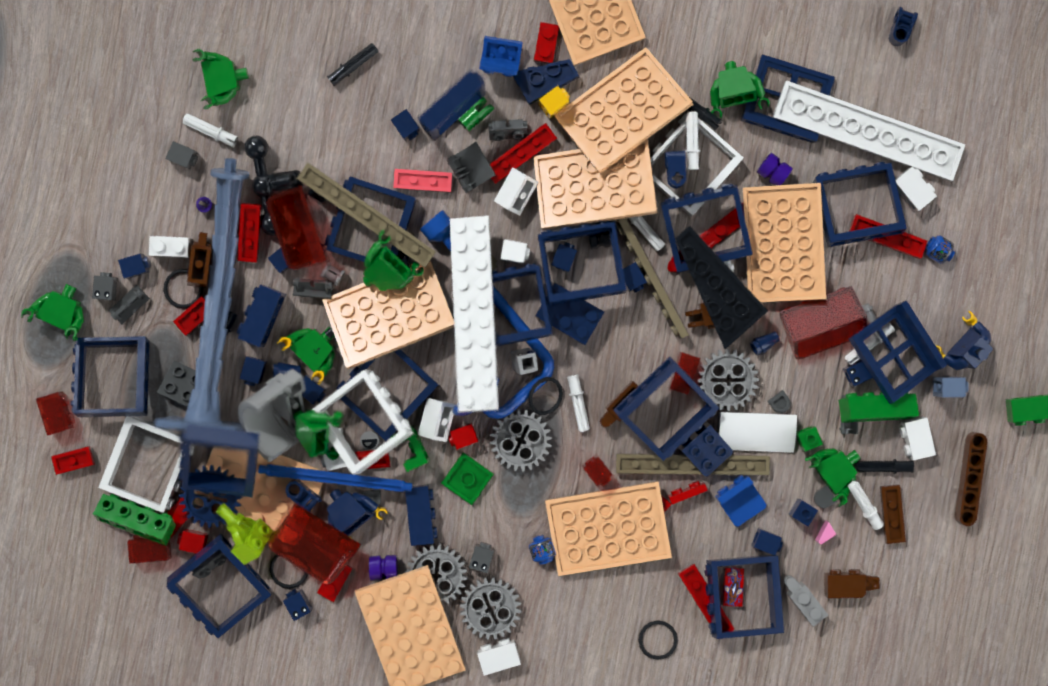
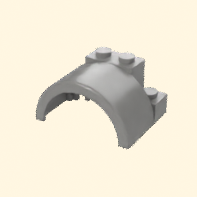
[238,369,305,462]

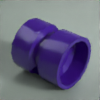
[756,152,793,186]
[369,555,398,581]

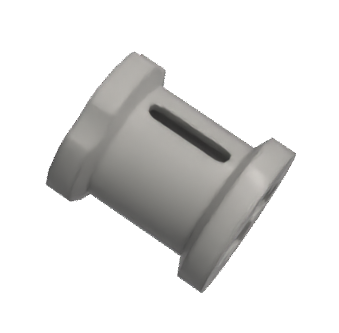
[320,262,345,286]

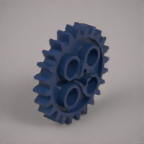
[179,465,243,528]

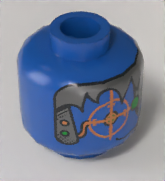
[925,235,955,264]
[529,535,556,565]

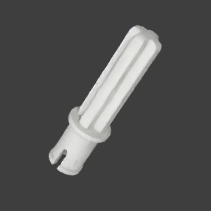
[685,112,701,170]
[183,114,238,148]
[629,216,665,251]
[845,322,895,365]
[567,374,590,432]
[848,481,884,530]

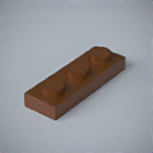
[880,484,906,544]

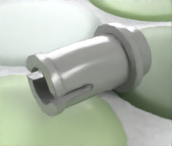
[859,303,876,325]

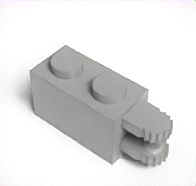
[783,575,828,627]

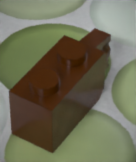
[187,232,211,288]
[824,569,880,598]

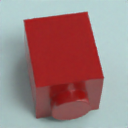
[448,423,479,450]
[177,529,209,554]

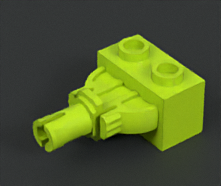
[216,503,273,565]

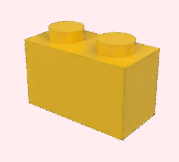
[538,86,570,120]

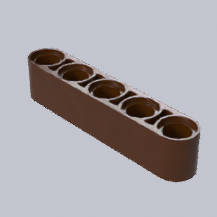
[955,432,988,526]

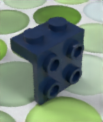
[678,421,733,476]

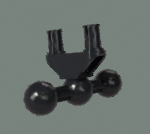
[244,135,304,236]

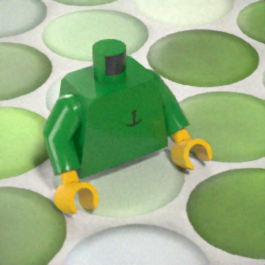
[277,327,335,385]

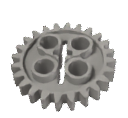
[696,349,759,411]
[490,409,552,471]
[405,543,467,604]
[460,577,522,640]

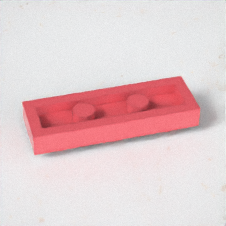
[393,169,452,192]

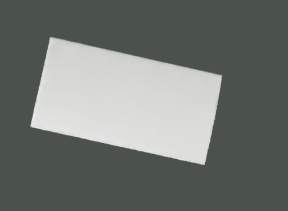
[718,412,797,453]

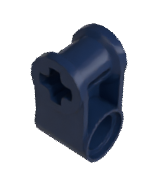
[889,7,918,46]
[665,150,686,189]
[285,479,322,515]

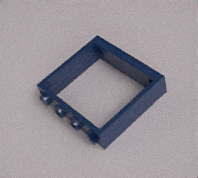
[418,70,485,141]
[813,162,907,247]
[324,176,417,262]
[661,183,753,272]
[538,221,627,306]
[492,263,553,347]
[71,336,150,417]
[336,349,439,441]
[614,357,719,461]
[179,424,260,497]
[167,534,272,638]
[704,555,784,639]

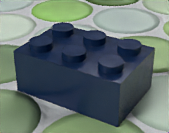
[535,283,604,345]
[237,284,286,347]

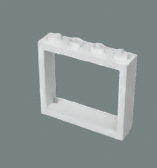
[651,114,743,217]
[312,370,413,475]
[98,416,195,513]

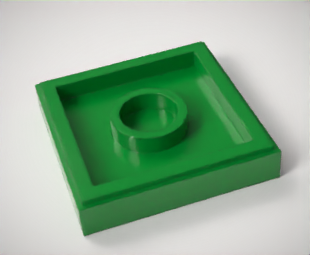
[441,452,494,505]

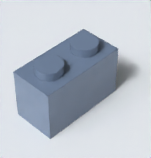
[933,376,969,398]

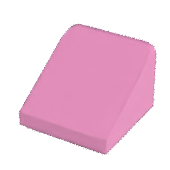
[815,521,836,544]

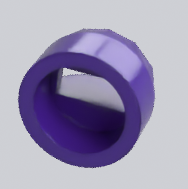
[196,197,212,212]

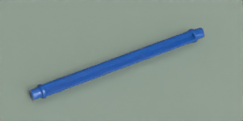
[258,464,413,492]

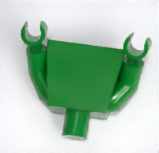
[192,49,249,110]
[710,61,770,119]
[363,230,424,291]
[21,284,84,341]
[293,410,343,460]
[805,448,861,507]

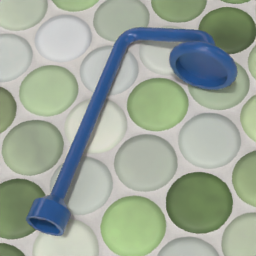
[419,210,555,419]

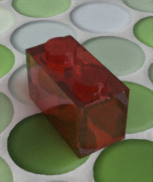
[668,352,700,395]
[36,391,75,436]
[582,454,612,487]
[127,535,172,564]

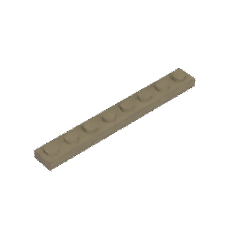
[297,163,436,267]
[616,218,688,339]
[616,454,770,475]

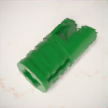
[458,97,494,132]

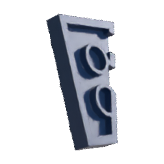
[513,59,579,105]

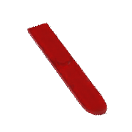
[667,202,744,272]

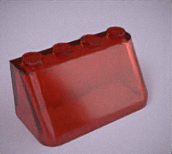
[267,186,330,270]
[779,286,867,359]
[268,503,361,584]

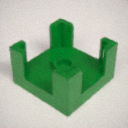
[390,425,430,472]

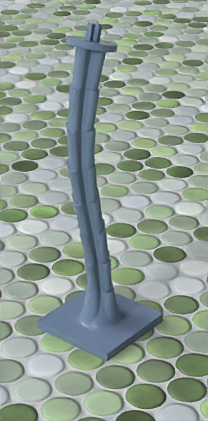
[155,158,249,431]

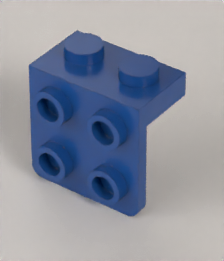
[479,36,523,77]
[715,475,767,527]

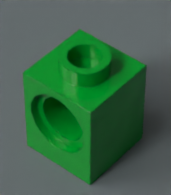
[796,425,823,452]

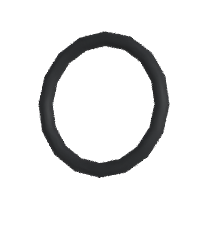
[163,269,203,308]
[528,377,563,415]
[269,549,309,589]
[638,620,678,660]

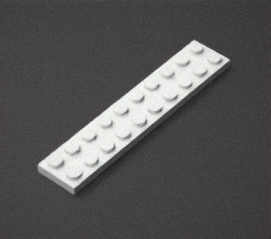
[773,81,965,181]
[450,216,499,412]

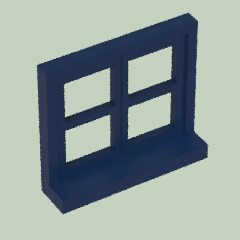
[741,54,835,144]
[848,300,947,404]

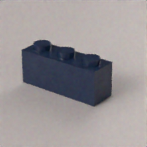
[405,484,438,546]

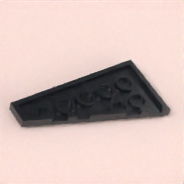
[675,225,768,349]

